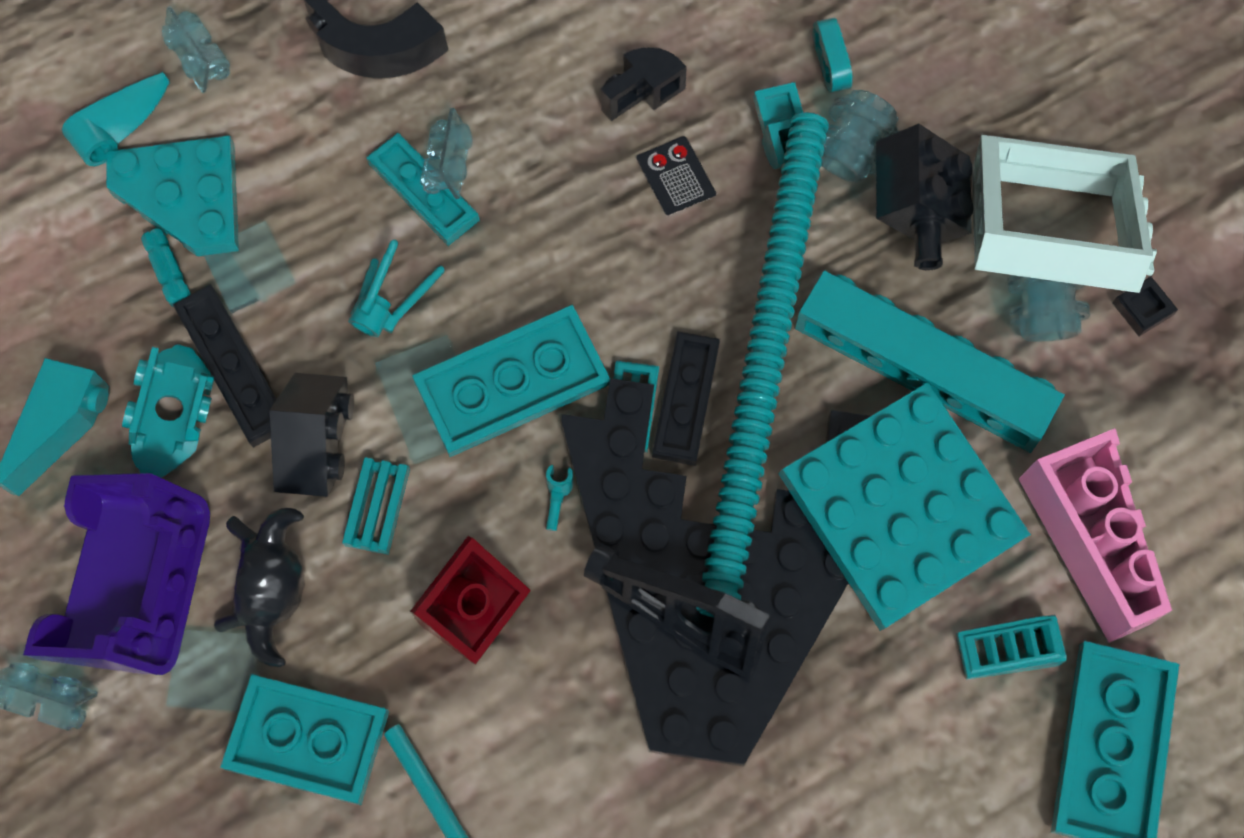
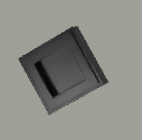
[1112,276,1178,337]

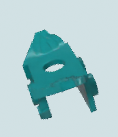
[122,344,215,478]

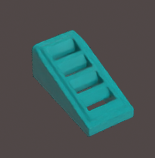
[956,614,1066,680]

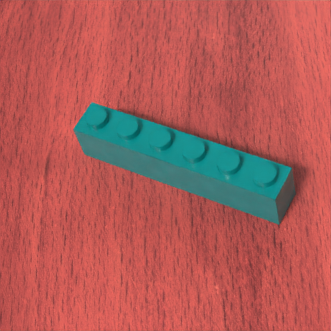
[795,270,1065,453]

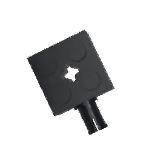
[876,123,974,271]

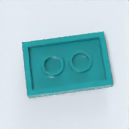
[220,674,390,805]

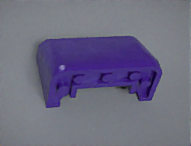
[23,473,210,675]

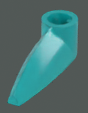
[62,72,170,167]

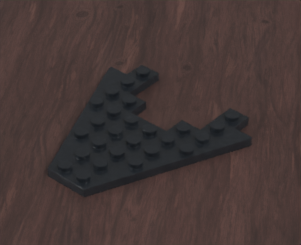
[561,378,870,766]

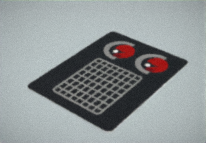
[636,136,717,216]

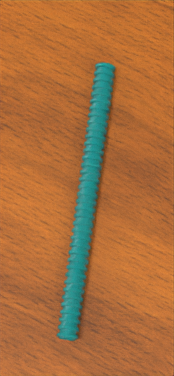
[696,112,829,618]

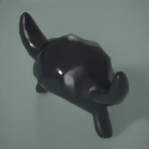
[214,508,305,667]

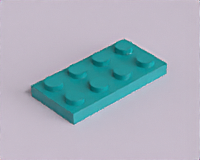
[412,304,610,458]
[1050,641,1180,838]

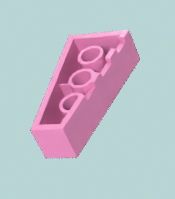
[1019,428,1172,643]

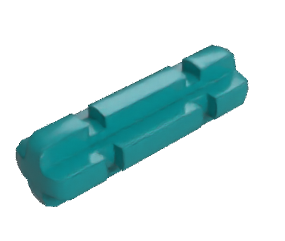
[141,228,191,307]

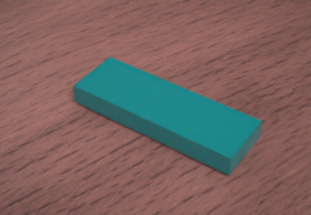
[366,133,480,246]

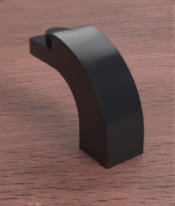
[304,0,449,79]

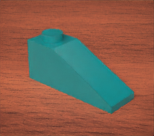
[0,358,109,496]

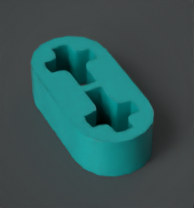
[813,18,853,92]

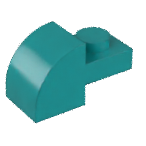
[753,82,803,169]

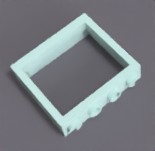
[972,135,1157,293]

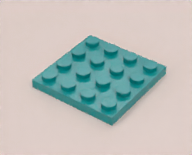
[778,382,1031,631]

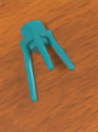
[348,239,445,338]

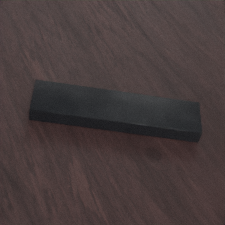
[172,284,277,448]

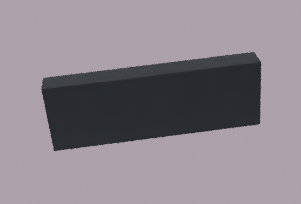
[652,331,720,466]

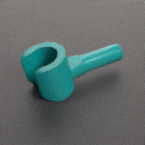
[546,465,573,531]

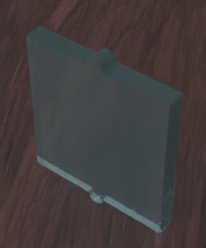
[204,221,296,313]
[166,630,260,712]

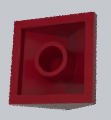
[410,536,531,665]

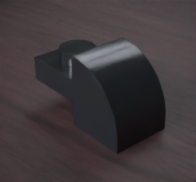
[600,47,687,122]

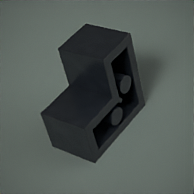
[269,373,355,497]

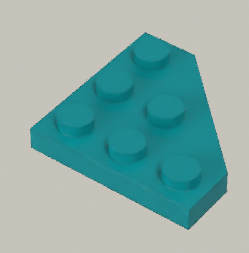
[106,135,239,257]

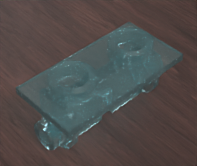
[162,6,230,93]
[420,108,472,199]
[0,663,98,731]

